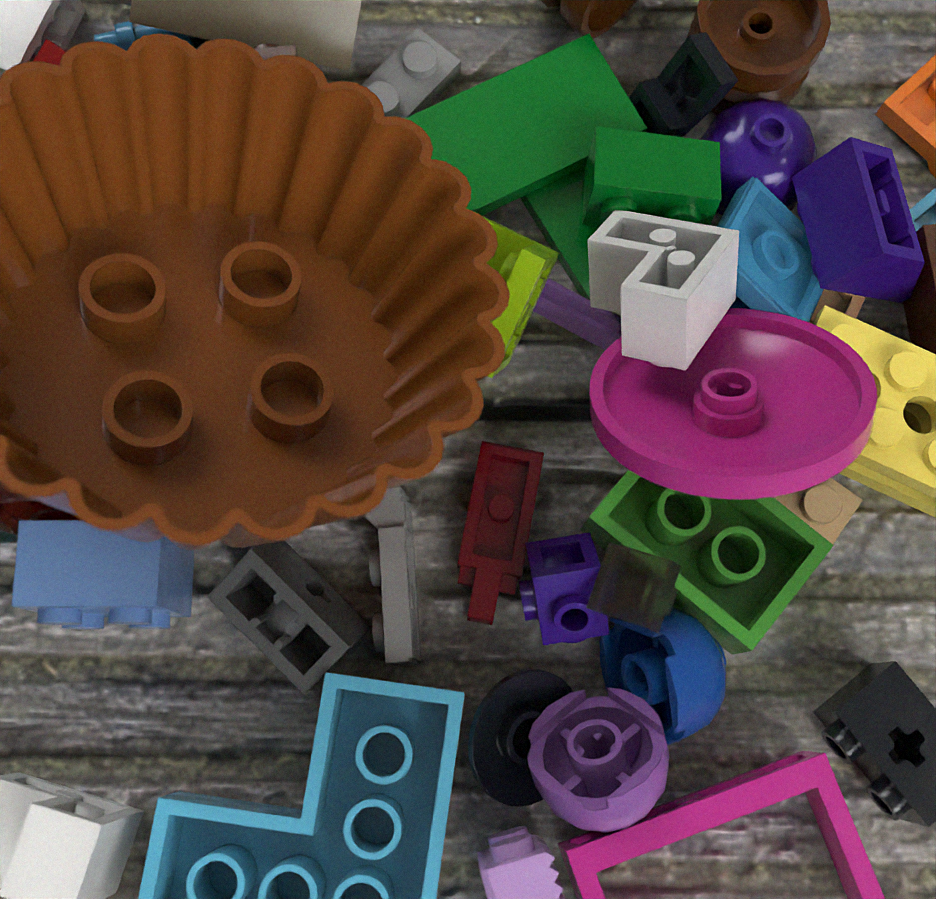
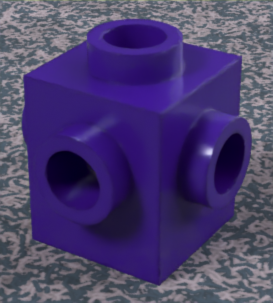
[519,532,618,646]

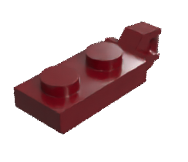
[457,441,544,625]

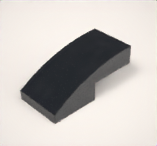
[629,32,739,137]

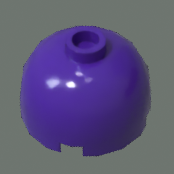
[700,98,818,215]

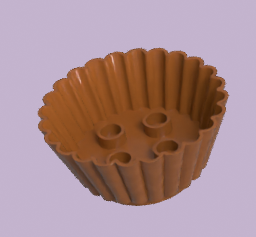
[0,34,510,551]

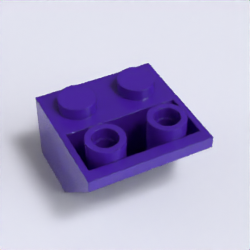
[792,137,925,303]

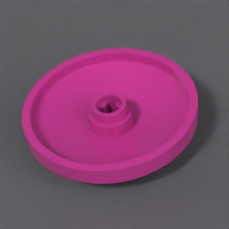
[589,308,877,499]

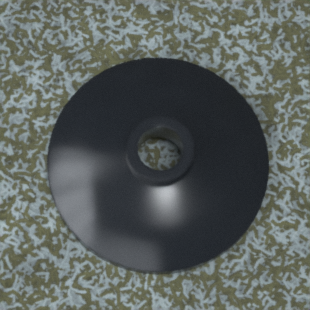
[468,669,573,807]

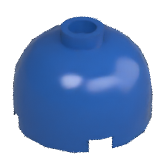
[599,606,726,746]

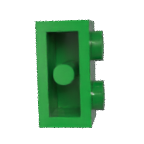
[582,126,722,227]

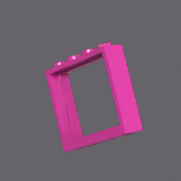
[558,751,885,899]

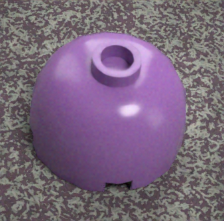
[527,688,669,833]

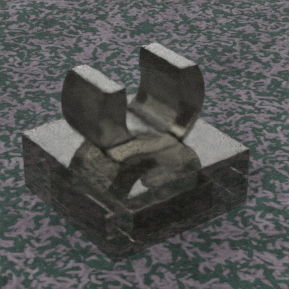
[586,542,681,634]

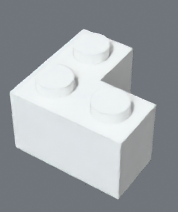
[588,210,739,371]
[0,772,144,899]

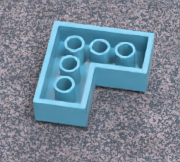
[138,672,465,899]

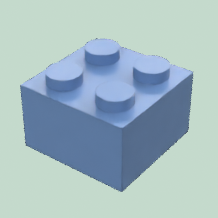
[11,520,194,630]

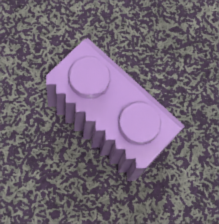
[477,826,565,899]

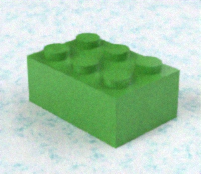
[580,469,834,655]

